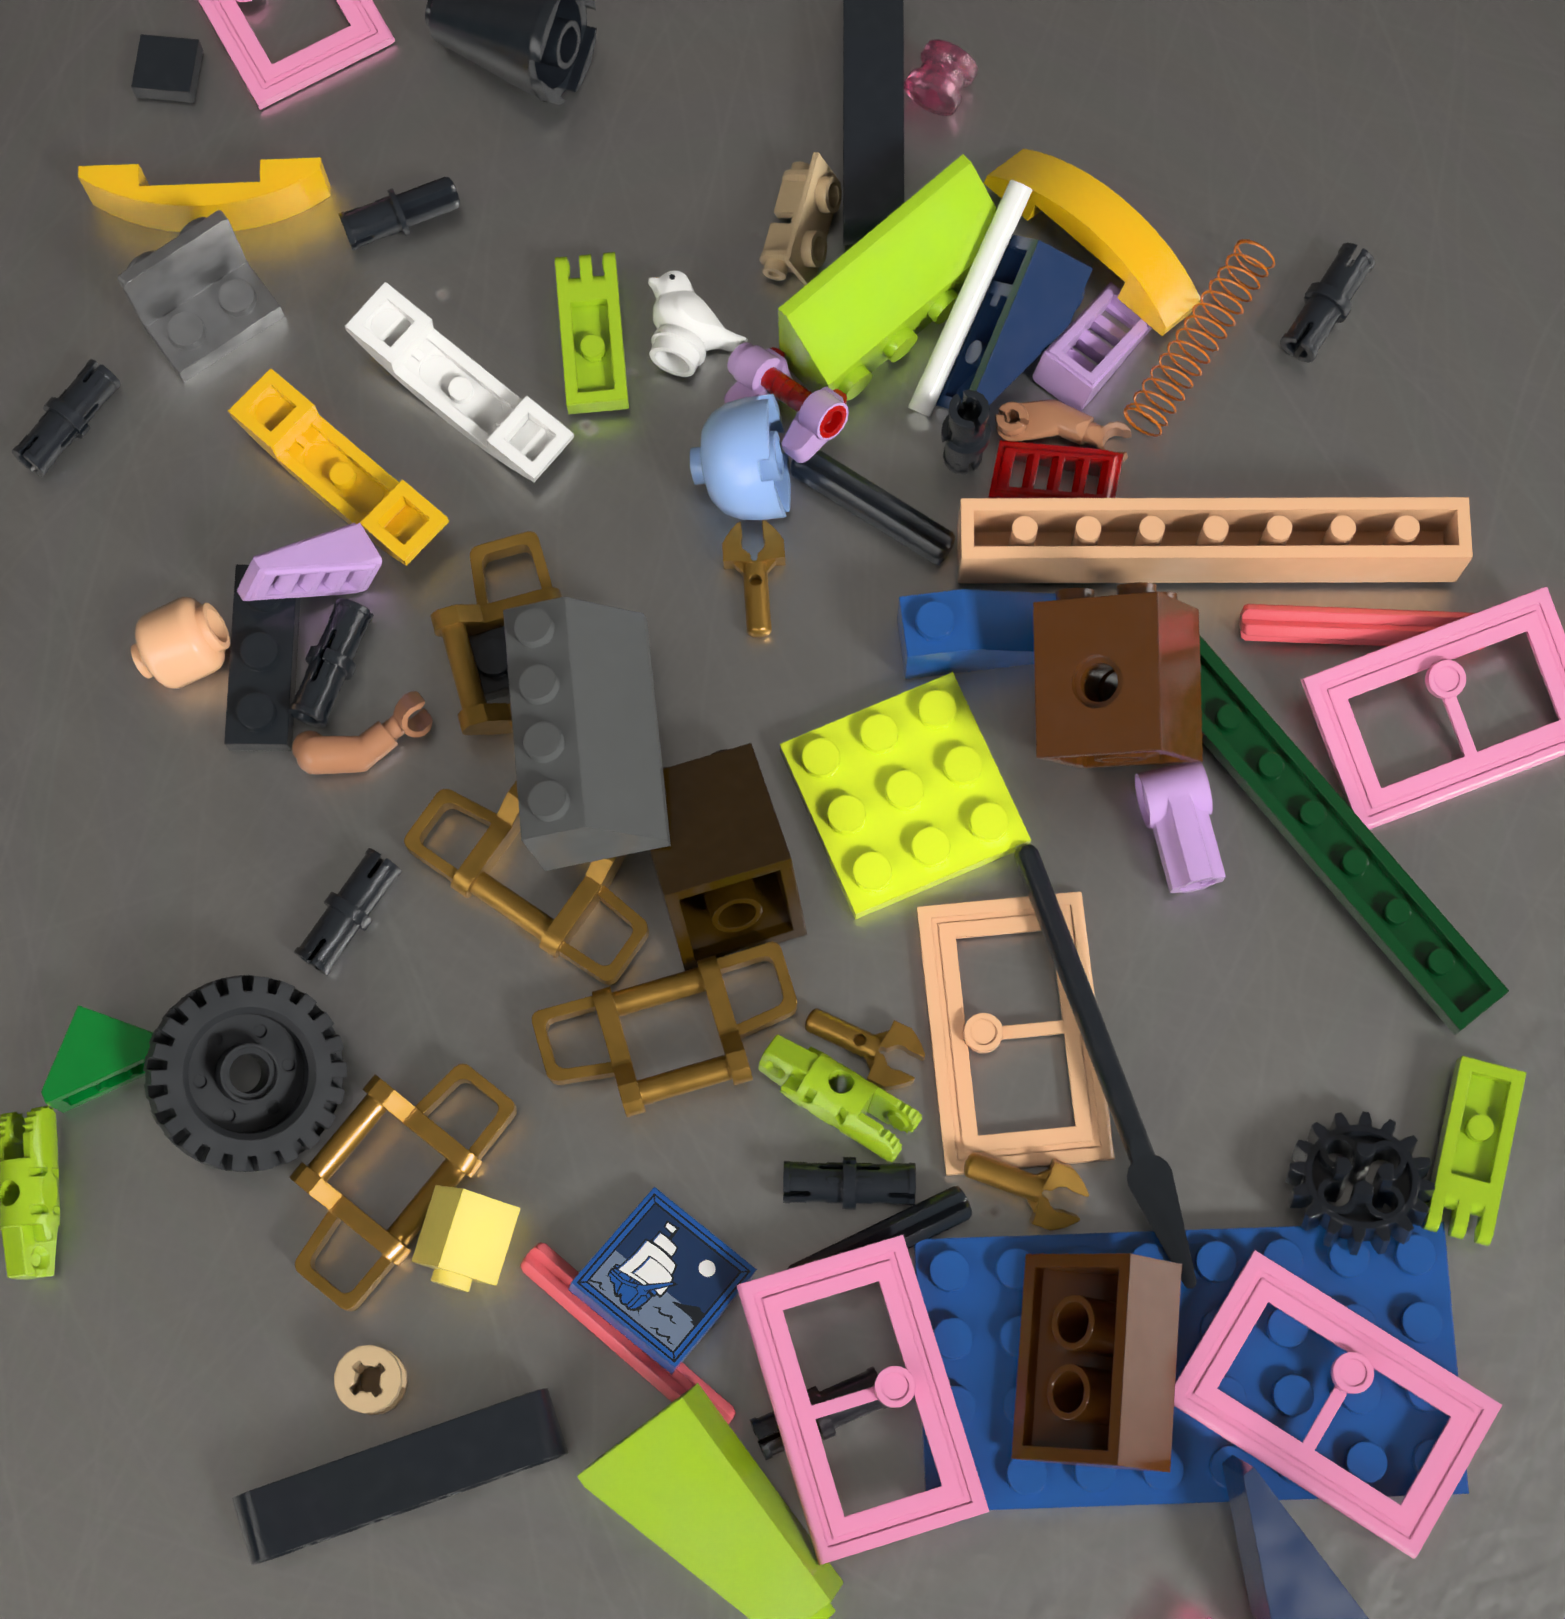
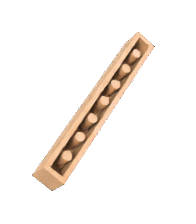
[957,497,1473,583]

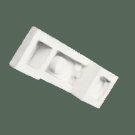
[345,282,574,482]

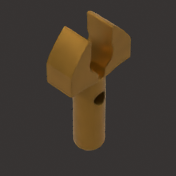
[722,520,785,638]
[805,1008,925,1090]
[964,1152,1089,1231]

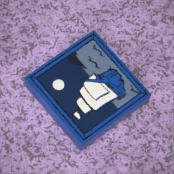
[568,1187,757,1375]

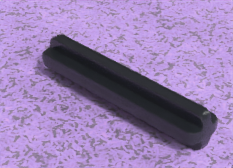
[790,450,955,564]
[787,1186,973,1270]

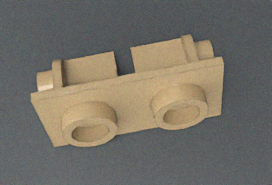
[760,152,842,286]

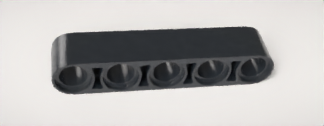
[843,0,904,245]
[232,1388,568,1565]

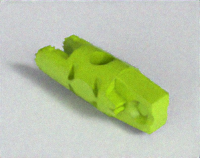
[758,1034,923,1162]
[0,1105,60,1280]

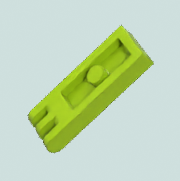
[555,252,629,414]
[1423,1056,1527,1246]

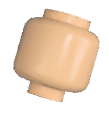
[131,597,230,689]

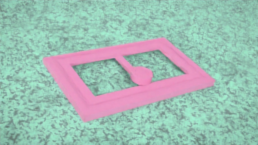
[198,0,395,110]
[1300,587,1565,830]
[736,1235,990,1565]
[1174,1250,1502,1559]

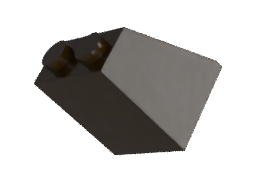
[649,743,807,971]

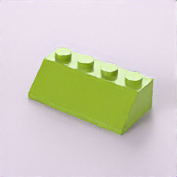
[778,154,997,401]

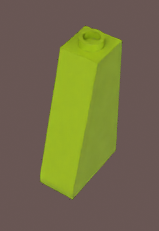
[577,1383,844,1619]

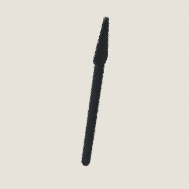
[1014,843,1197,1289]

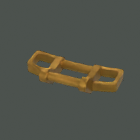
[430,531,562,735]
[404,780,649,986]
[531,942,797,1117]
[289,1064,517,1312]

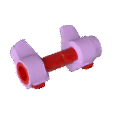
[724,342,849,463]

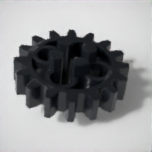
[1285,1111,1435,1255]

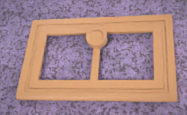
[916,892,1115,1176]

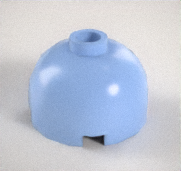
[690,394,791,520]

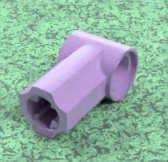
[1135,762,1226,893]

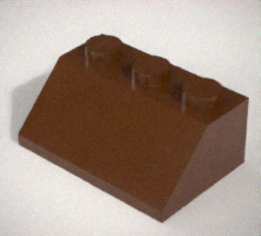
[1011,1253,1182,1472]

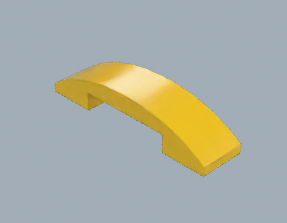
[984,148,1201,336]
[78,157,331,232]
[228,368,449,566]

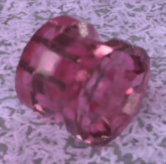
[904,39,978,116]

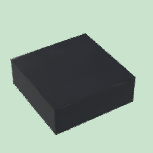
[131,34,203,103]

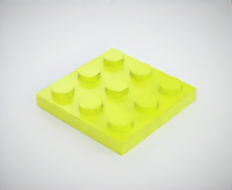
[780,672,1031,920]

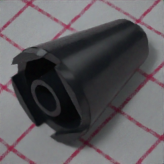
[425,0,597,105]

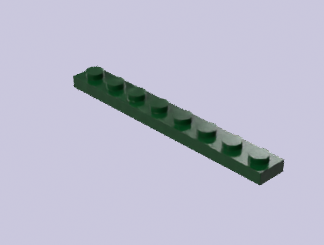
[1200,635,1509,1035]

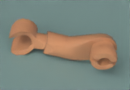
[995,399,1132,463]
[292,691,433,775]

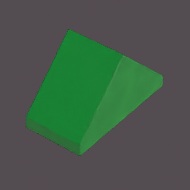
[41,1005,153,1113]

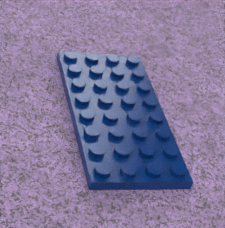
[914,1221,1469,1510]

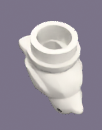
[648,271,748,377]

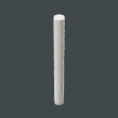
[908,180,1033,417]

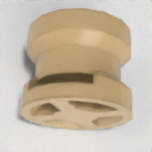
[334,1345,408,1415]

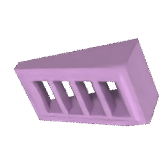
[1033,282,1152,411]
[237,523,382,601]

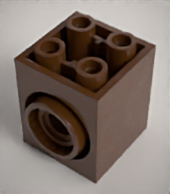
[1033,582,1203,769]

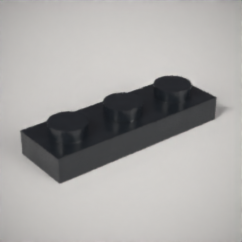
[224,564,301,751]

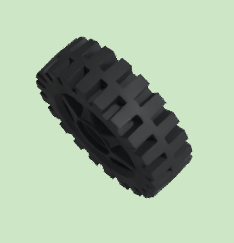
[143,975,347,1172]

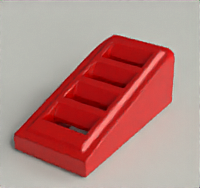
[988,440,1124,498]

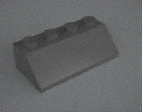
[503,596,671,871]

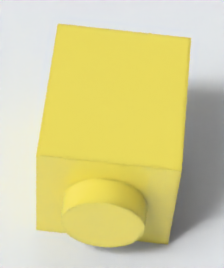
[411,1185,521,1293]

